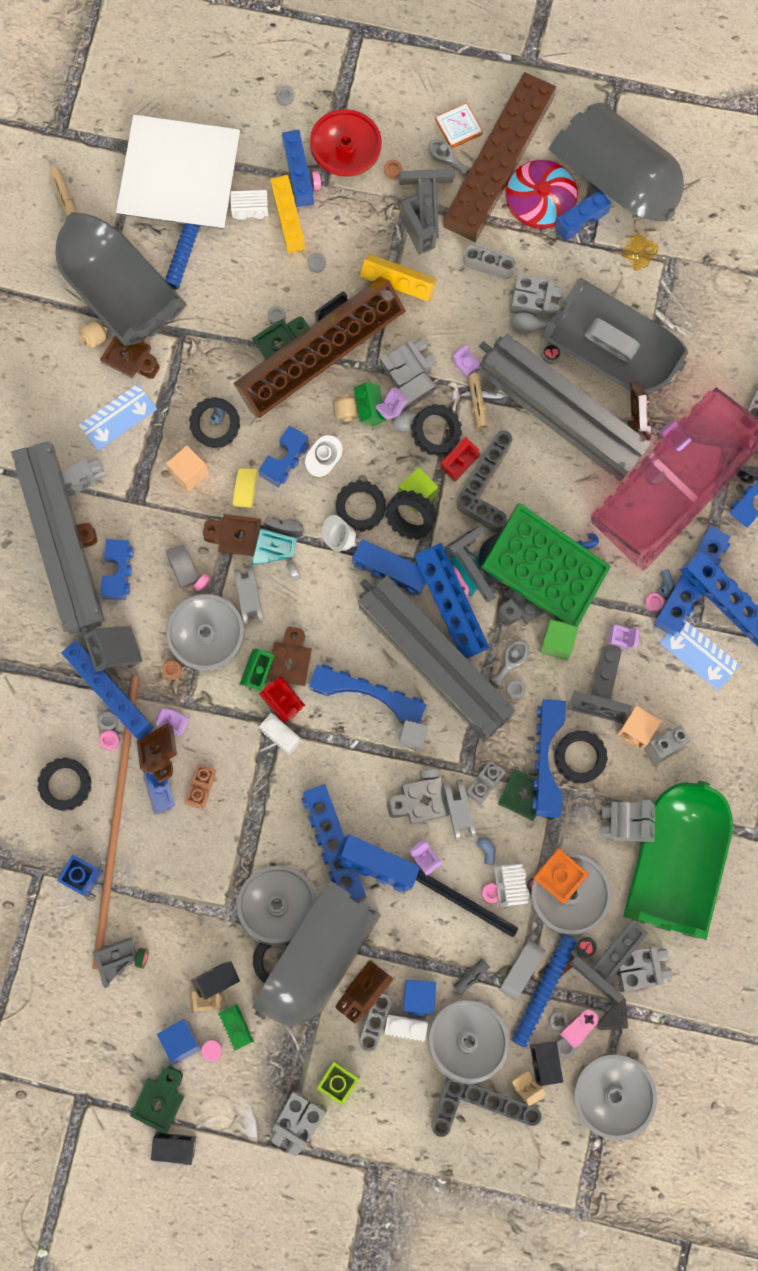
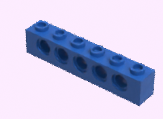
[653,526,731,636]
[414,543,490,659]
[679,551,758,647]
[61,640,155,740]
[301,784,366,901]

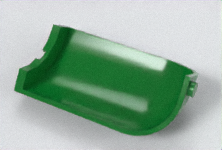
[623,781,733,940]

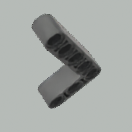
[457,430,512,532]
[431,1079,542,1137]

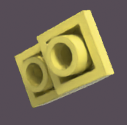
[233,468,258,507]

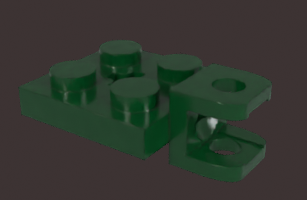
[252,317,309,359]
[498,769,555,822]
[130,1066,186,1134]

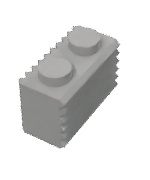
[397,720,428,750]

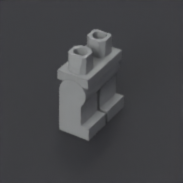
[510,273,563,318]
[380,339,436,389]
[62,457,105,496]
[644,725,691,766]
[601,800,655,842]
[617,947,673,992]
[270,1090,327,1157]

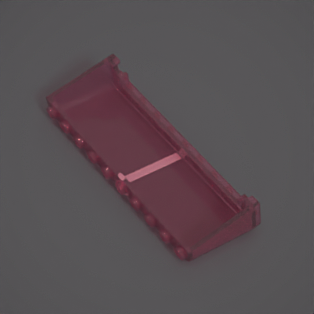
[591,387,758,571]

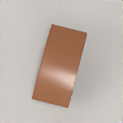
[185,764,216,810]

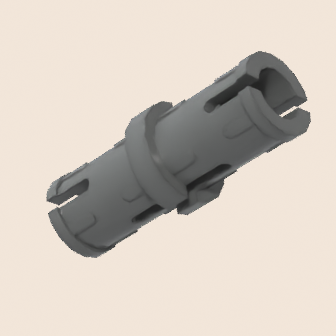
[453,958,490,995]

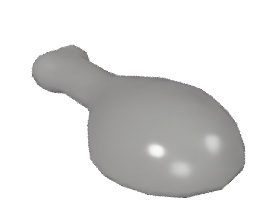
[428,139,470,176]
[511,312,548,333]
[392,410,438,432]
[491,640,529,687]

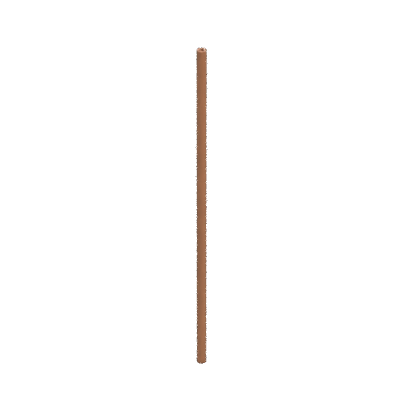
[92,676,139,969]

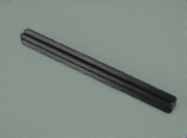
[416,870,518,937]

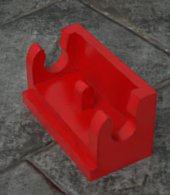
[440,437,480,482]
[259,676,305,723]

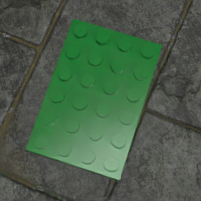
[481,503,611,627]

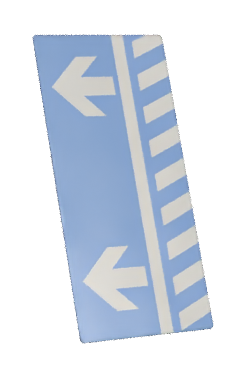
[79,384,157,451]
[660,619,740,691]

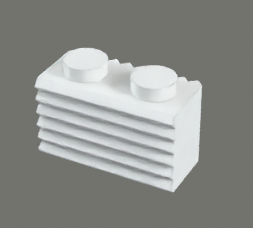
[231,189,269,220]
[260,713,301,755]
[494,863,529,907]
[385,1015,428,1042]

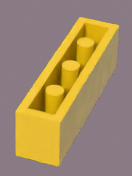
[270,175,305,253]
[360,254,438,301]

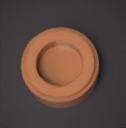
[384,160,402,179]
[162,660,182,680]

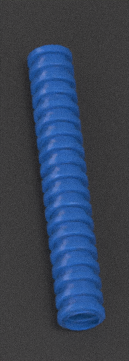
[165,224,200,289]
[511,934,578,1048]

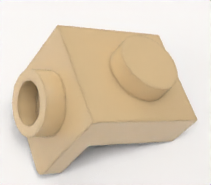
[189,991,222,1013]
[511,1070,546,1106]

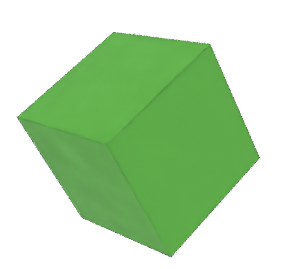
[540,619,578,661]

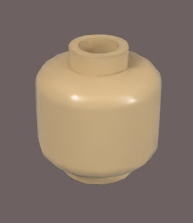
[79,321,107,348]
[333,394,358,422]

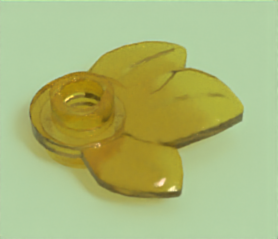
[622,235,658,271]

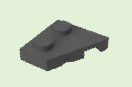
[93,937,137,988]

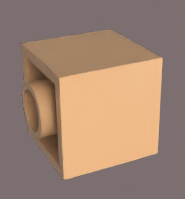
[166,445,209,492]
[617,705,662,750]

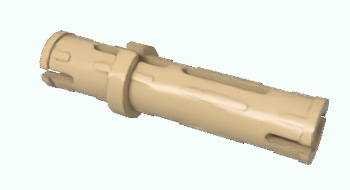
[49,168,77,217]
[468,373,488,429]

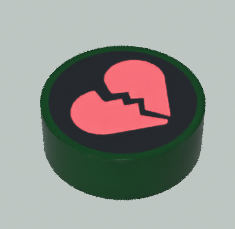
[576,937,597,958]
[135,948,149,969]

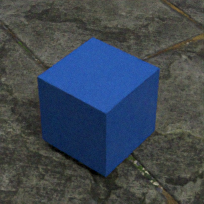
[57,855,103,897]
[403,980,436,1016]
[157,1019,202,1064]

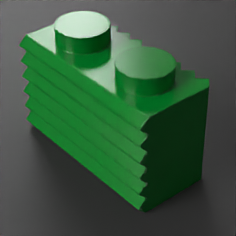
[353,382,386,426]
[239,648,275,691]
[218,1004,254,1050]

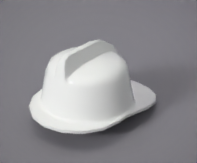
[305,435,343,477]
[321,515,357,552]

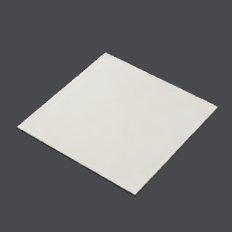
[116,115,240,229]

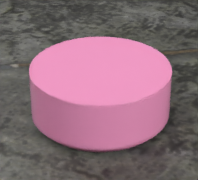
[311,171,321,190]
[193,573,211,592]
[645,593,665,613]
[99,730,120,750]
[482,883,499,903]
[201,1040,222,1061]

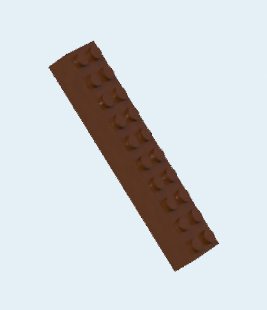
[443,72,556,243]
[233,277,406,418]

